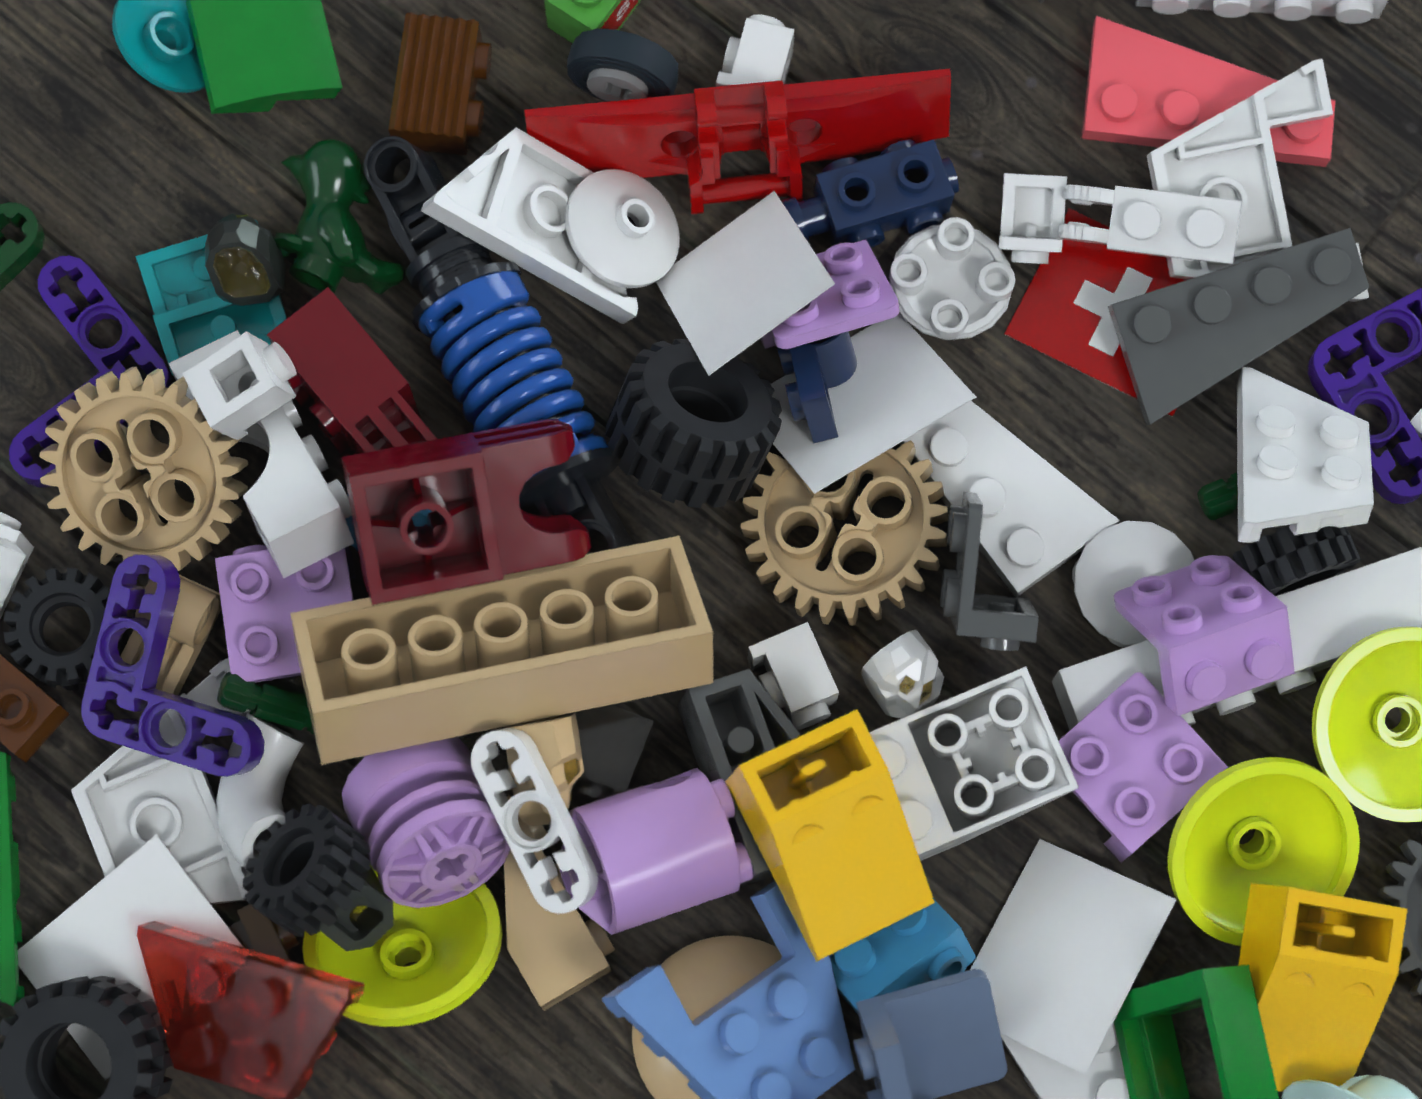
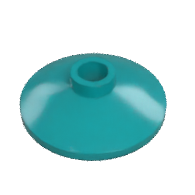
[112,0,205,93]

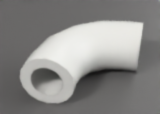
[216,712,304,867]

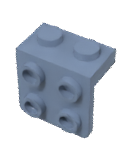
[853,969,1007,1099]

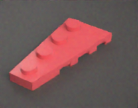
[1082,15,1335,167]

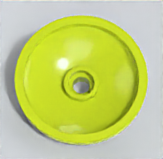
[1312,626,1422,822]
[1168,757,1360,946]
[303,864,502,1027]

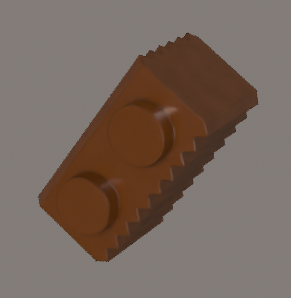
[388,12,492,155]

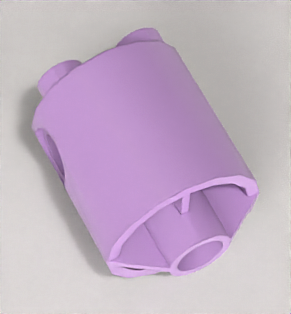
[559,768,753,935]

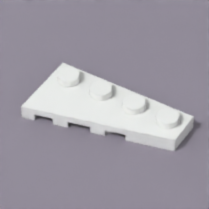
[899,401,1120,597]

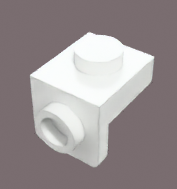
[999,173,1067,264]

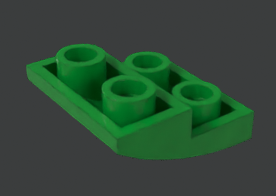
[186,0,343,114]

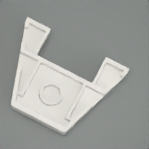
[1146,59,1369,302]
[71,658,252,904]

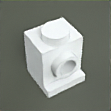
[716,14,795,87]
[182,331,297,440]
[747,622,839,730]

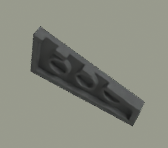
[1108,228,1370,426]

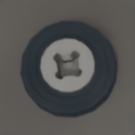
[567,29,678,102]

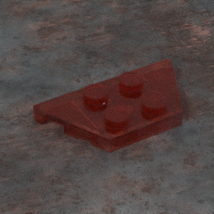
[137,921,364,1099]

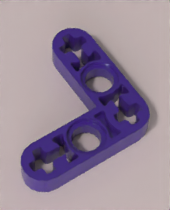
[9,256,173,488]
[1308,288,1422,504]
[81,555,265,777]

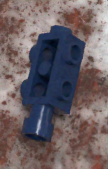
[781,139,959,248]

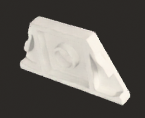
[421,127,638,324]
[1237,367,1374,543]

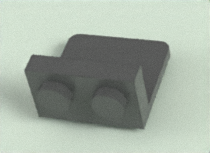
[940,492,1039,651]

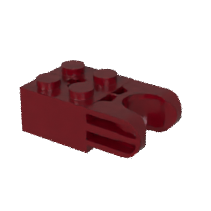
[267,287,437,455]
[342,419,591,605]

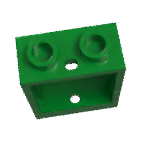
[1114,965,1279,1099]

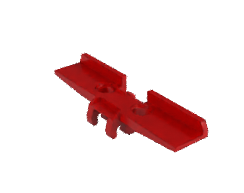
[524,69,951,215]

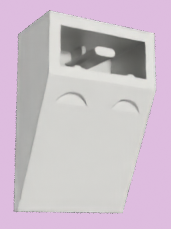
[869,667,1079,861]

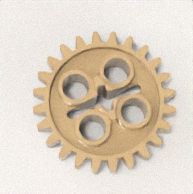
[39,367,248,571]
[741,440,949,626]

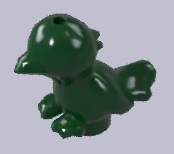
[274,139,405,295]

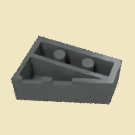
[677,669,800,888]

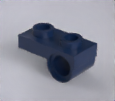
[777,331,857,443]

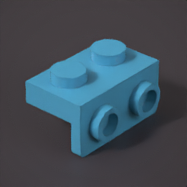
[829,900,976,1016]

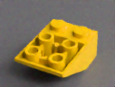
[726,710,935,962]
[1238,883,1407,1092]

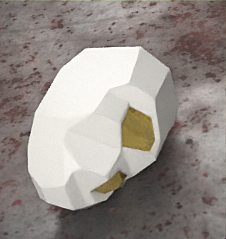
[861,630,944,719]

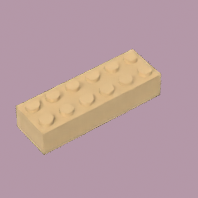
[290,536,713,765]

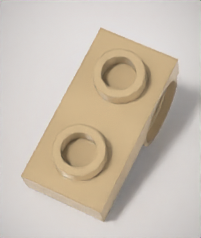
[120,575,222,712]

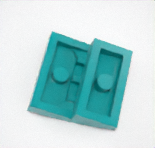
[136,220,287,376]

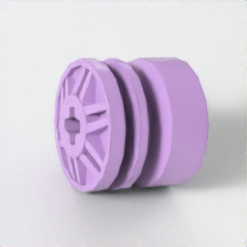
[342,737,510,908]

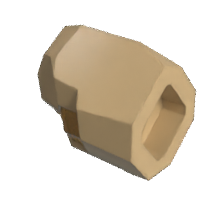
[505,713,585,826]

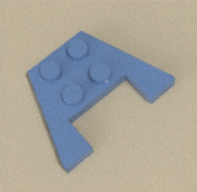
[602,881,855,1099]

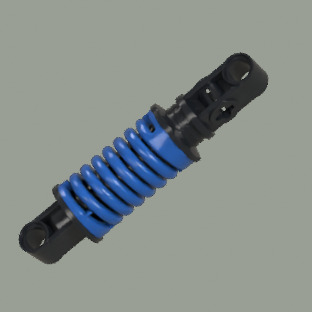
[364,136,634,549]

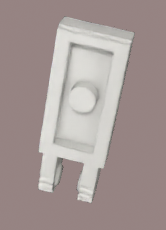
[1058,184,1242,265]

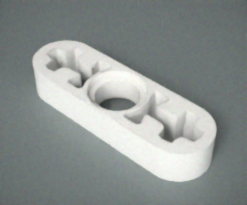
[471,728,598,913]

